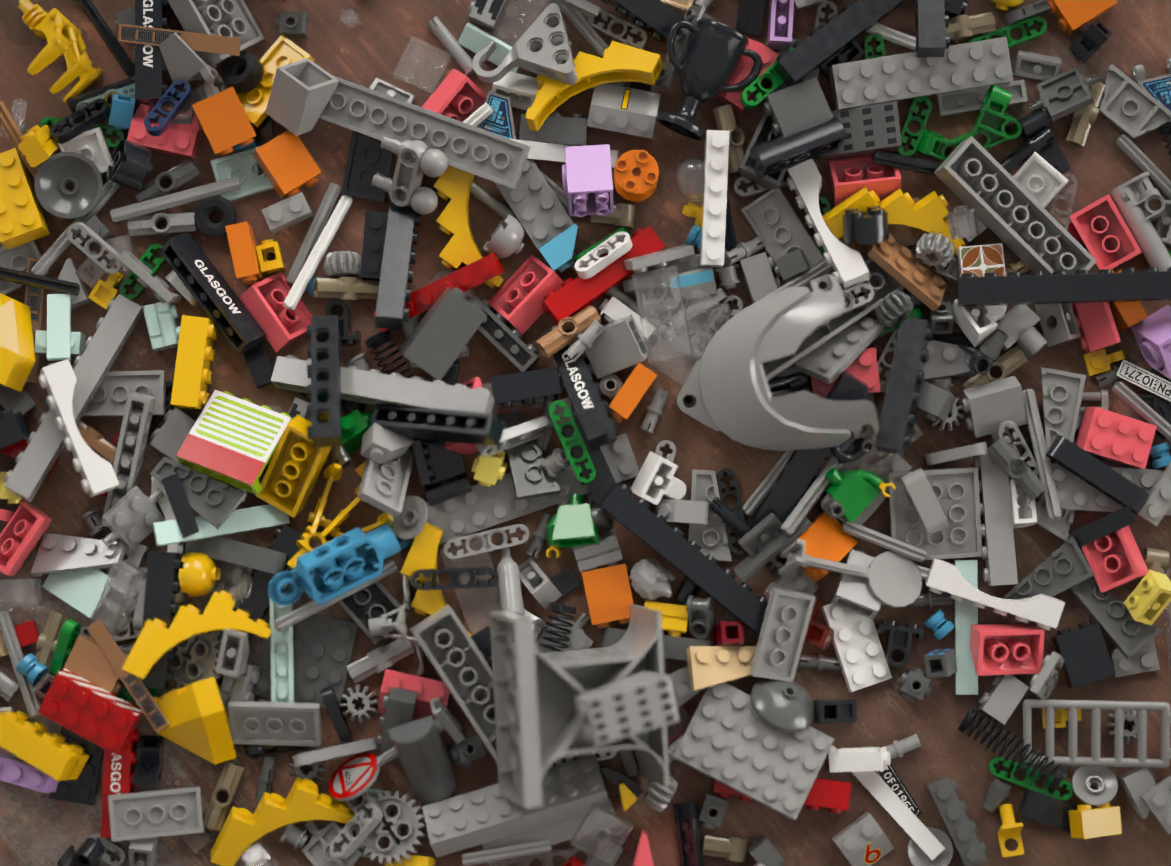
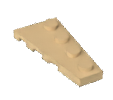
[686,646,756,693]

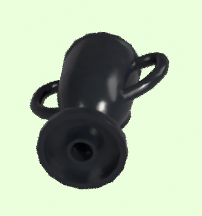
[655,18,762,141]

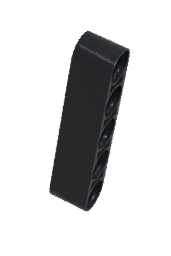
[1045,435,1150,514]

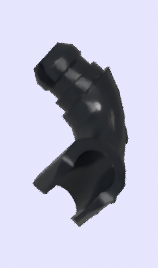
[832,437,872,464]

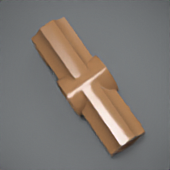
[536,305,601,358]
[76,420,117,466]

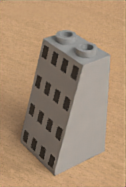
[575,671,679,746]

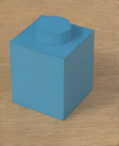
[108,94,136,130]

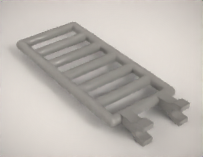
[1022,699,1171,768]

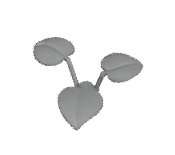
[368,570,424,675]

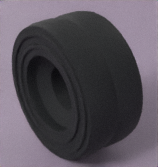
[221,51,264,94]
[195,196,237,237]

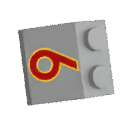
[831,812,894,866]

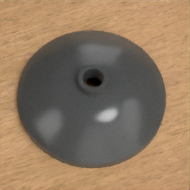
[34,152,103,219]
[750,678,815,732]

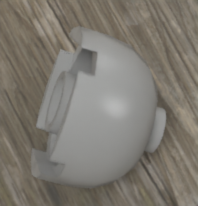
[483,213,525,259]

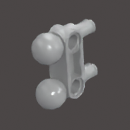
[371,135,448,215]

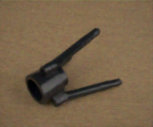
[949,344,993,380]
[767,372,809,392]

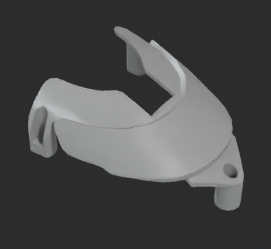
[676,274,879,451]

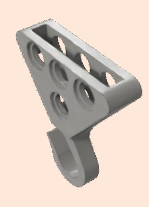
[472,3,578,85]

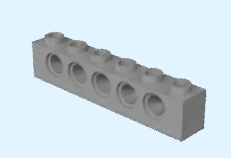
[101,392,156,527]

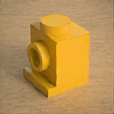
[256,239,286,275]

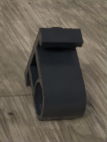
[320,300,361,346]
[876,620,924,667]
[57,838,105,866]

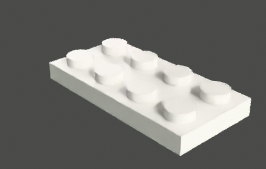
[821,603,892,692]

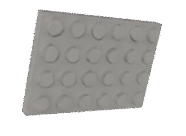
[672,683,834,821]

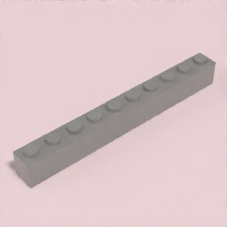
[4,294,144,503]
[271,355,495,413]

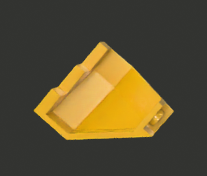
[0,293,35,392]
[153,677,237,765]

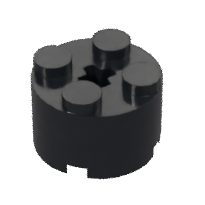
[107,139,153,191]
[842,206,889,245]

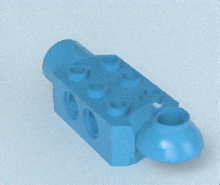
[268,523,401,606]

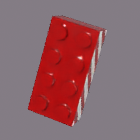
[37,669,143,755]

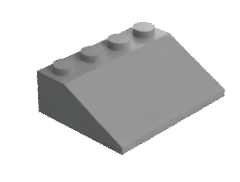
[167,0,265,67]

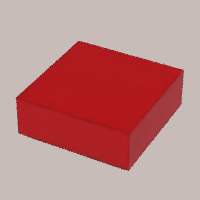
[14,620,40,648]

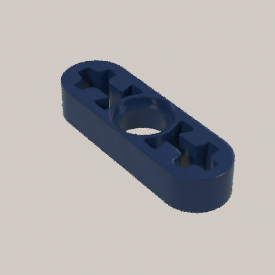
[144,79,192,136]

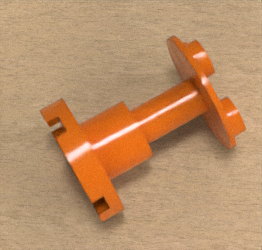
[613,150,659,203]

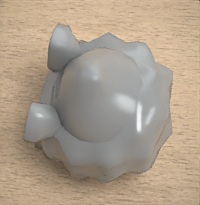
[629,558,676,601]

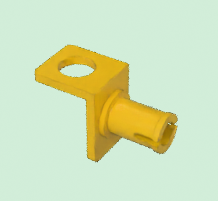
[997,804,1024,858]

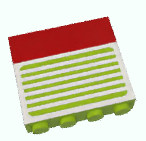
[176,390,292,495]

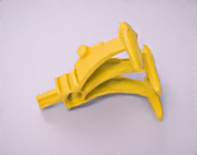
[18,0,104,104]
[286,463,393,570]

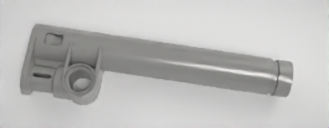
[1109,172,1171,302]

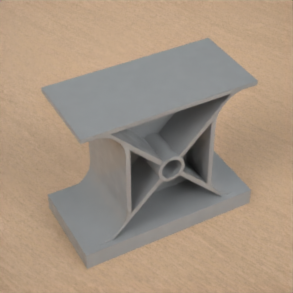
[490,604,670,808]

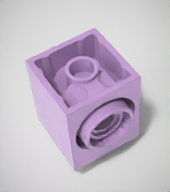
[562,144,614,217]
[1131,304,1171,380]

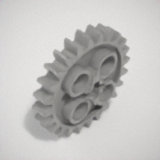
[170,632,222,689]
[353,790,426,865]

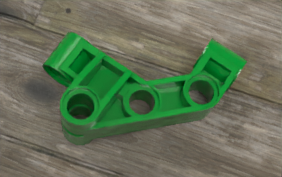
[916,85,1022,161]

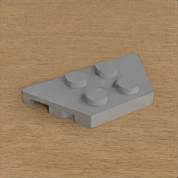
[1099,64,1171,140]

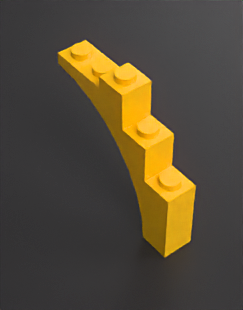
[525,41,663,132]
[434,165,505,288]
[822,186,966,257]
[401,522,472,637]
[122,590,272,680]
[211,777,356,866]

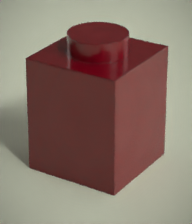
[712,621,744,646]

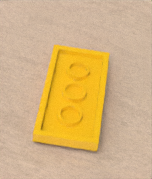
[237,34,314,127]

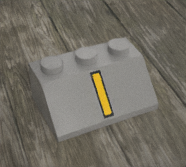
[587,83,661,139]

